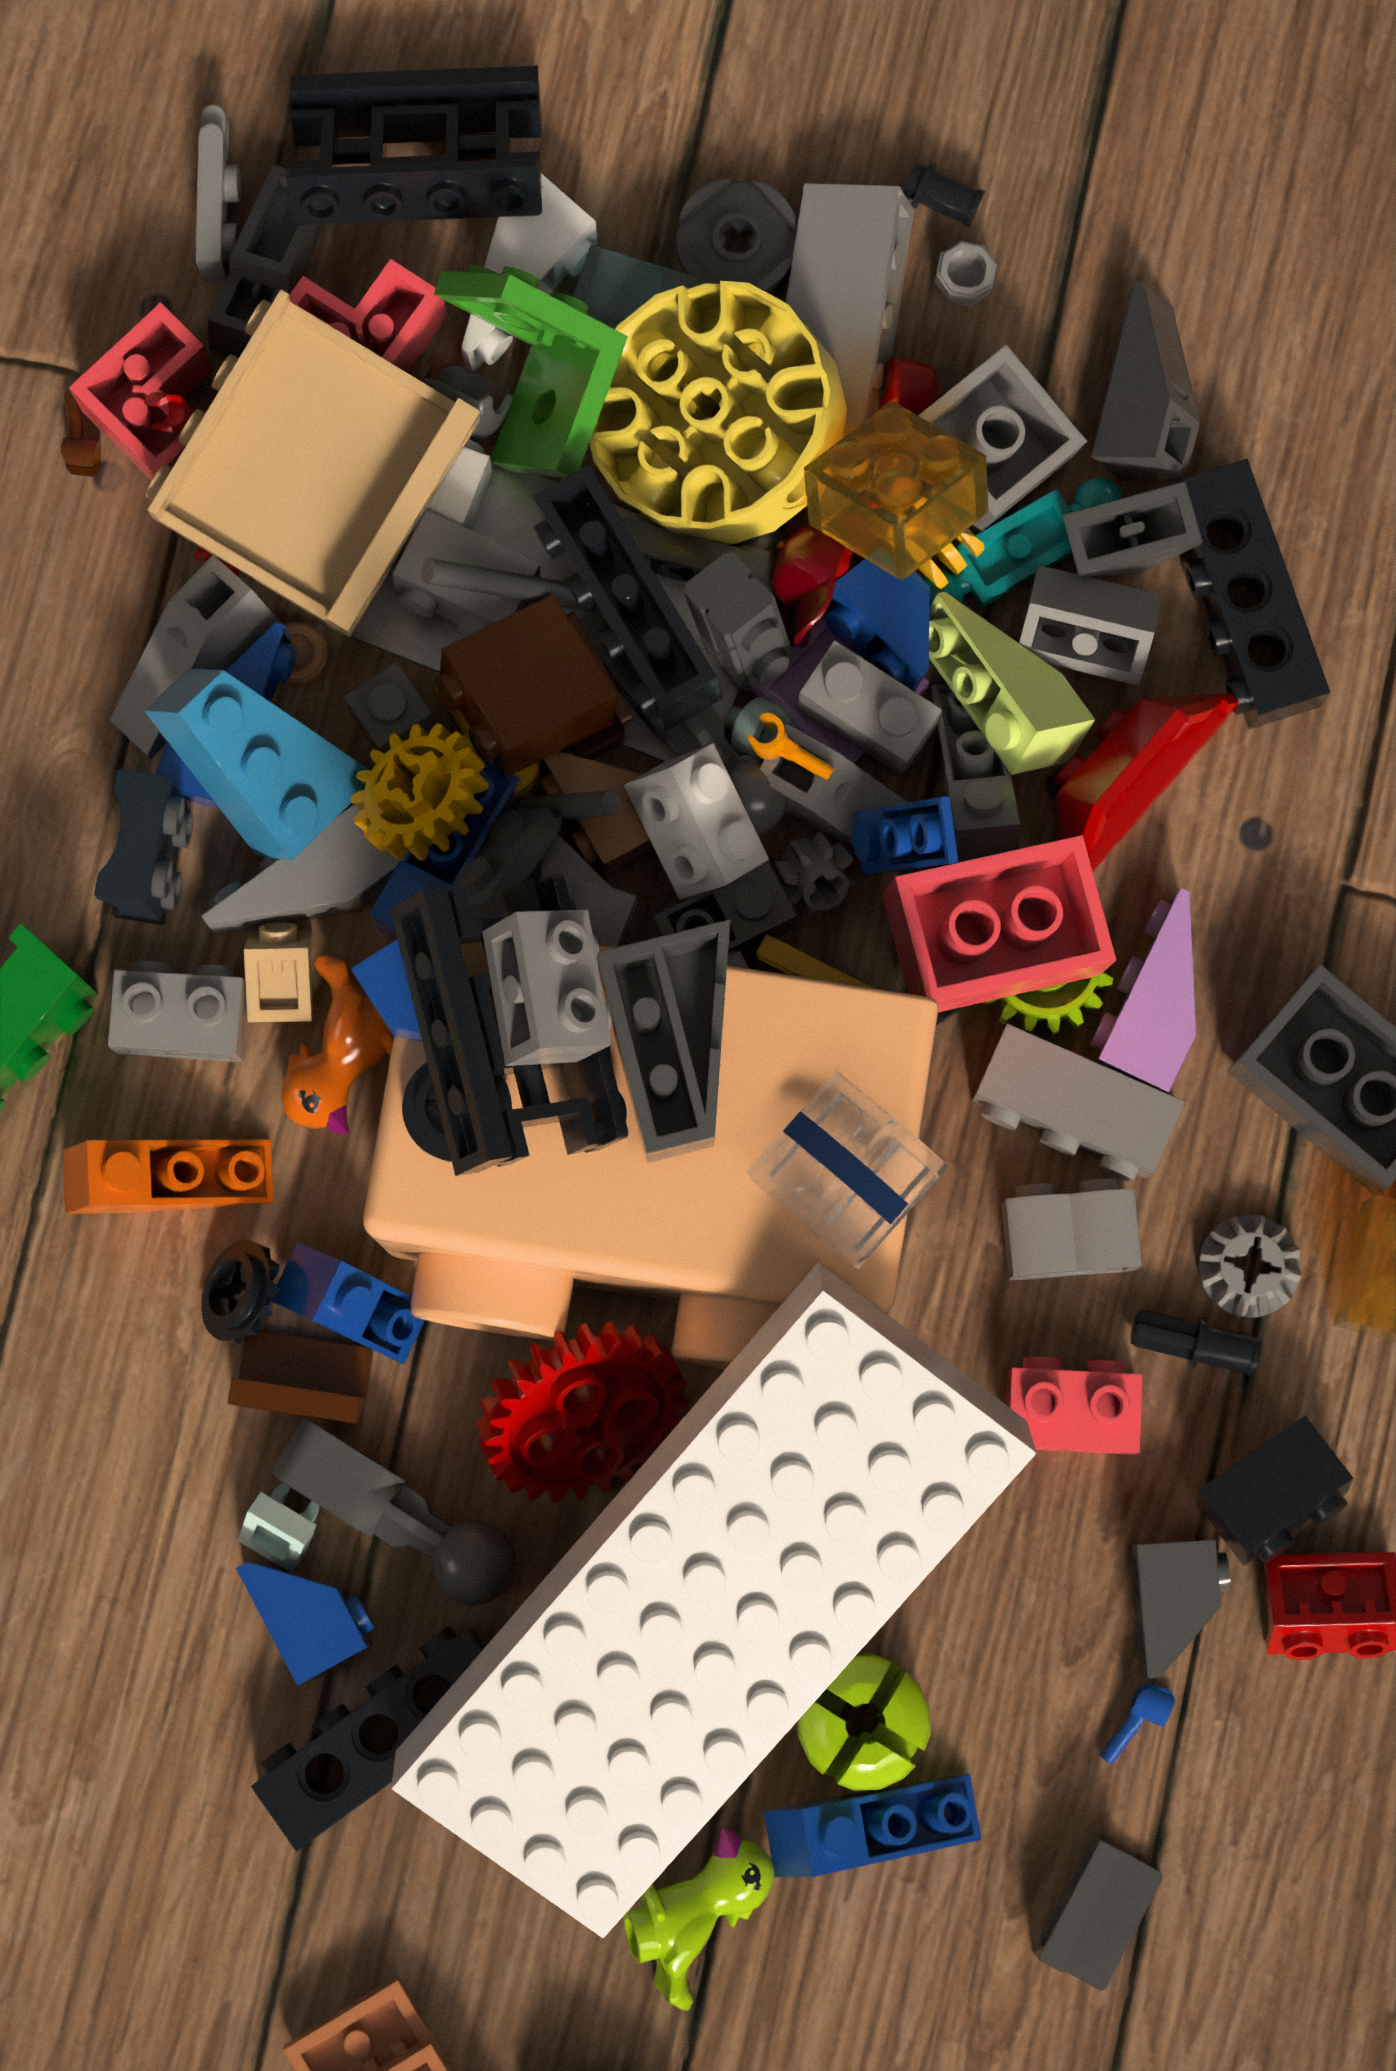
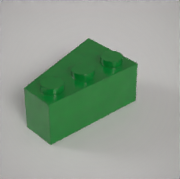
[0,923,99,1113]

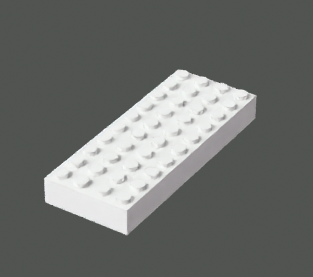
[391,1262,1037,1938]

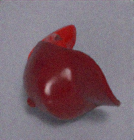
[771,507,905,648]

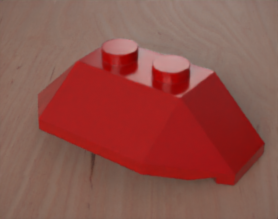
[1052,693,1239,872]

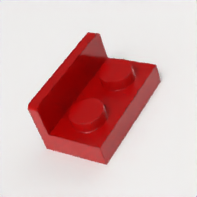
[1262,1552,1396,1660]

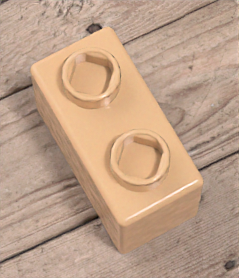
[363,942,939,1370]

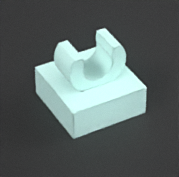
[237,1483,319,1573]

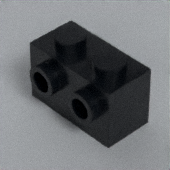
[1196,1415,1353,1566]

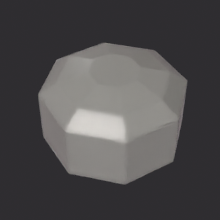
[934,240,997,307]

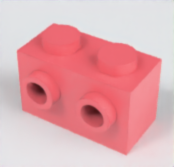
[1005,1357,1143,1455]

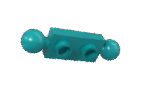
[921,478,1123,609]

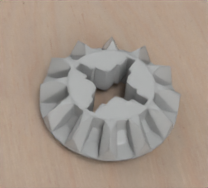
[1198,1215,1302,1318]

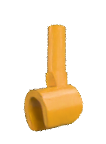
[747,713,835,781]

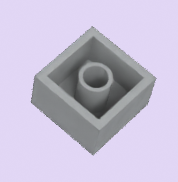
[897,345,1087,536]

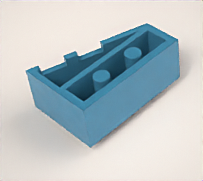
[144,669,371,860]

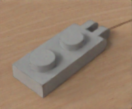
[196,105,241,283]

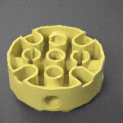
[589,281,847,545]

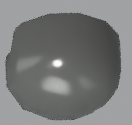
[417,364,514,441]

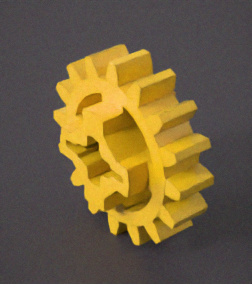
[350,723,488,861]

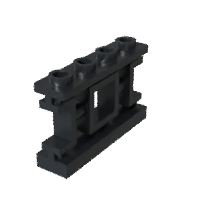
[287,65,542,225]
[390,874,629,1176]

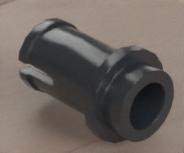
[903,160,985,227]

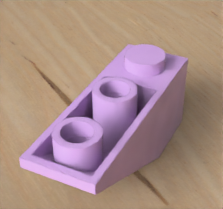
[1089,888,1196,1094]

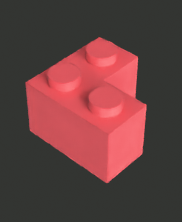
[289,259,448,373]
[69,302,214,481]

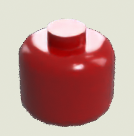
[879,356,942,423]

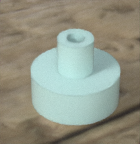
[724,697,790,756]

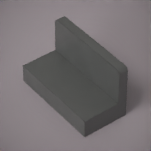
[1033,1835,1162,1990]

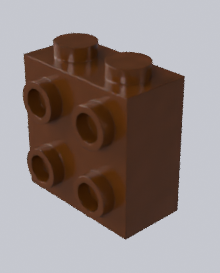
[436,594,619,779]

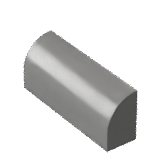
[786,183,914,446]

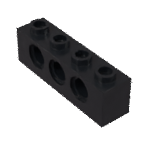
[1175,459,1331,730]
[251,1625,485,1852]

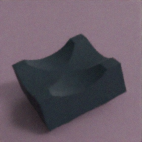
[94,769,194,925]

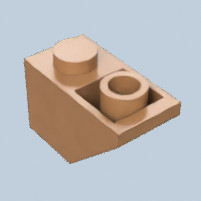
[538,751,655,877]

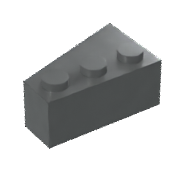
[597,919,731,1163]

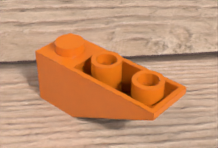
[62,1140,274,1214]

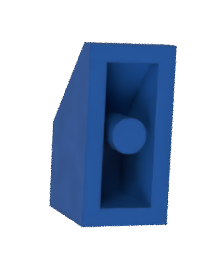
[236,1562,376,1685]

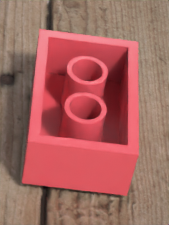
[882,835,1116,1012]

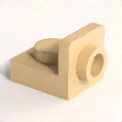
[244,922,314,1022]

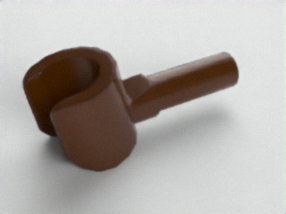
[61,390,101,477]

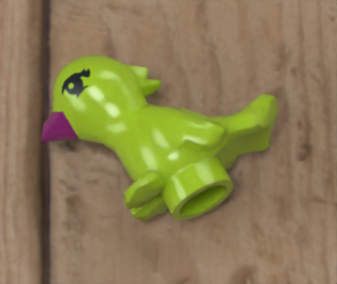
[623,1826,774,2011]

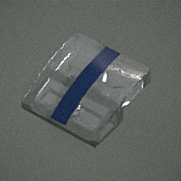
[746,1070,948,1270]

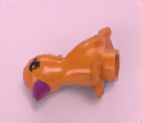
[281,953,394,1134]

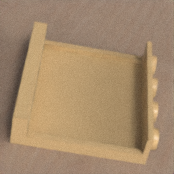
[145,289,480,637]

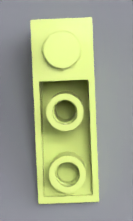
[929,592,1095,775]

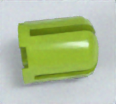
[795,1652,931,1790]

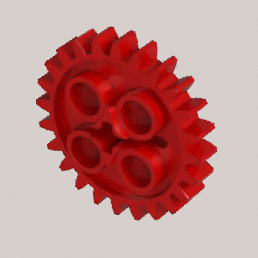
[476,1322,688,1503]

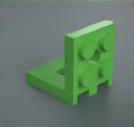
[433,265,628,478]

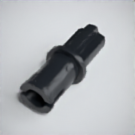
[1130,1309,1262,1377]

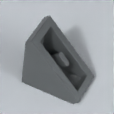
[1062,481,1202,578]

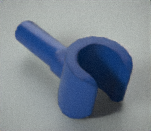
[1099,1683,1175,1765]

